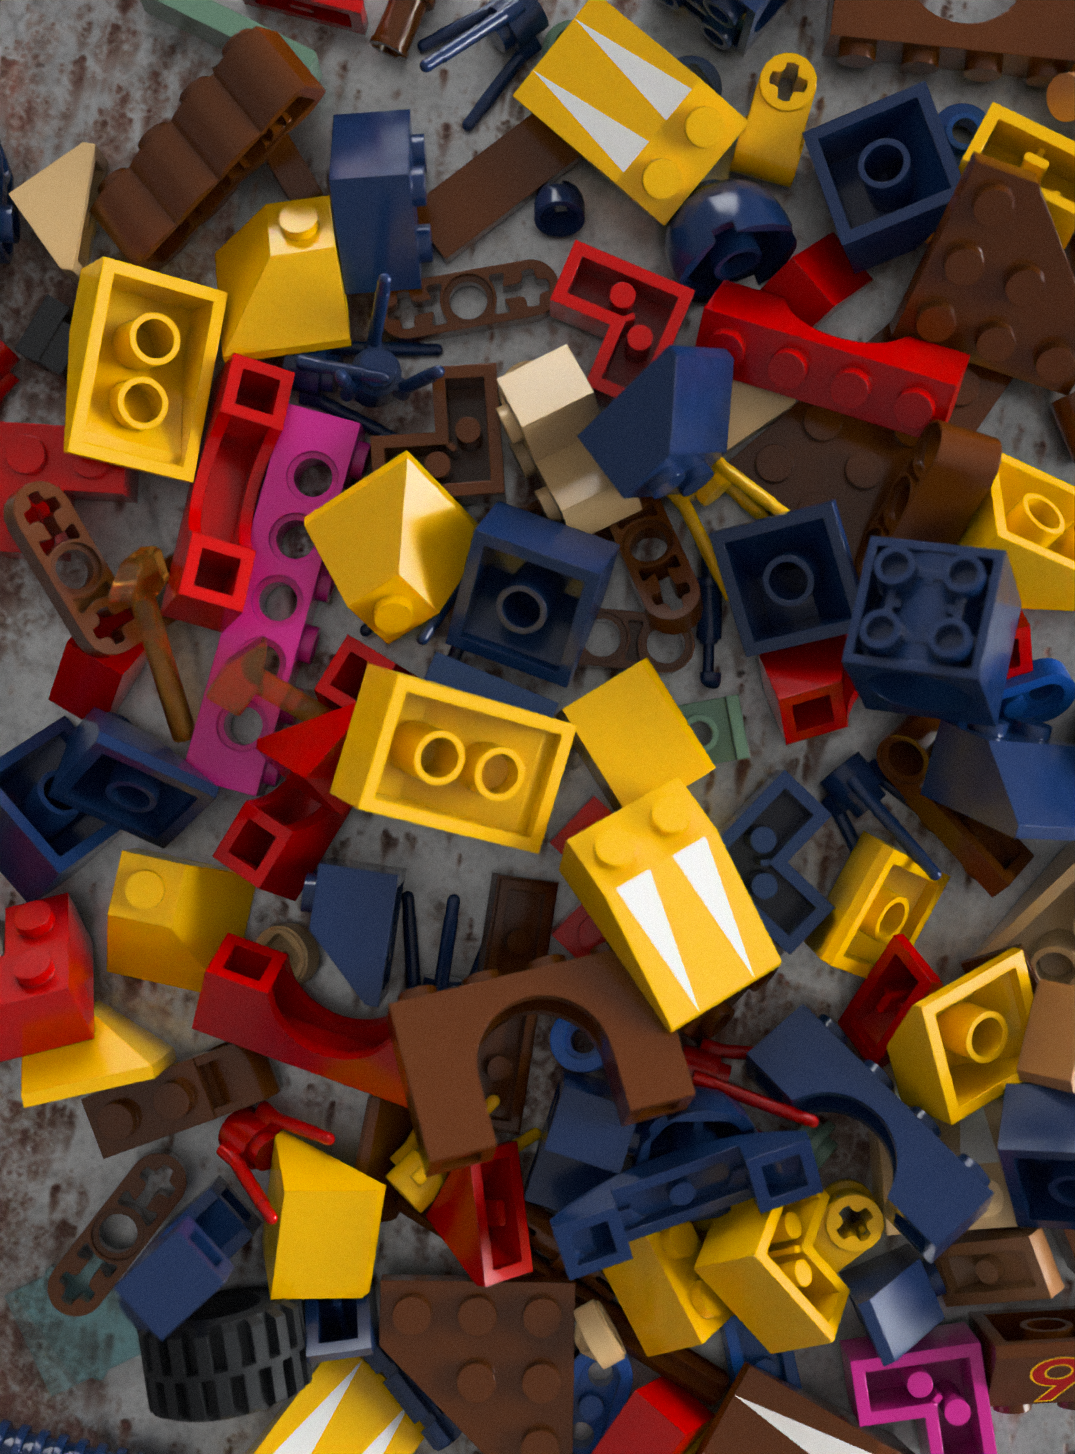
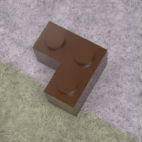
[370,362,506,505]

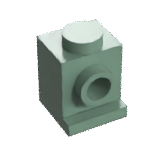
[677,694,750,764]

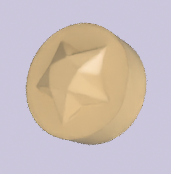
[256,923,319,985]
[573,1299,626,1370]

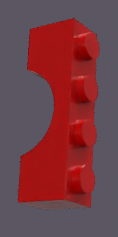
[695,280,971,438]
[160,352,295,633]
[758,610,1033,745]
[212,634,419,901]
[191,933,408,1108]

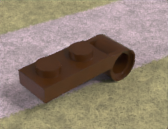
[876,715,1034,898]
[81,1042,282,1159]

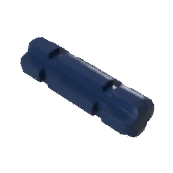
[364,1338,462,1451]

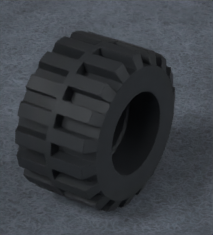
[137,1286,313,1422]

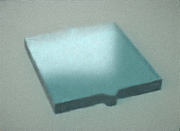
[4,1252,141,1397]

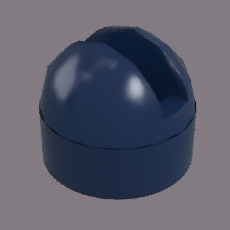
[534,180,585,237]

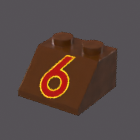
[968,1305,1075,1414]

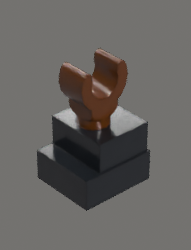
[15,294,73,381]

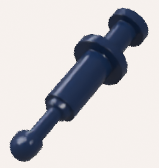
[695,537,722,689]

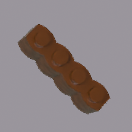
[89,26,326,271]

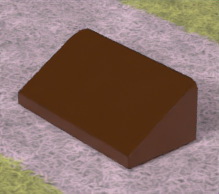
[354,1094,413,1222]

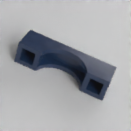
[746,1004,994,1264]
[113,1175,262,1341]

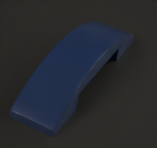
[549,1131,824,1281]

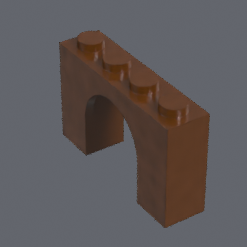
[822,0,1075,88]
[386,942,696,1177]

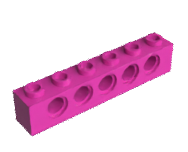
[185,403,371,796]

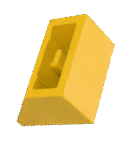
[924,102,1075,250]
[602,1219,734,1357]

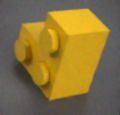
[693,1189,850,1354]

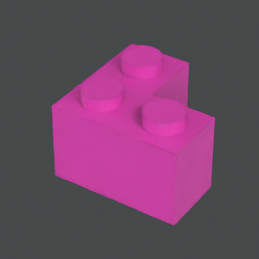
[839,1322,997,1454]

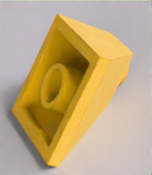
[215,195,352,364]
[304,450,479,644]
[107,847,256,992]
[886,947,1034,1125]
[21,1000,177,1108]

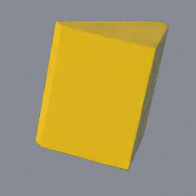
[555,657,716,812]
[804,830,951,979]
[261,1131,386,1300]

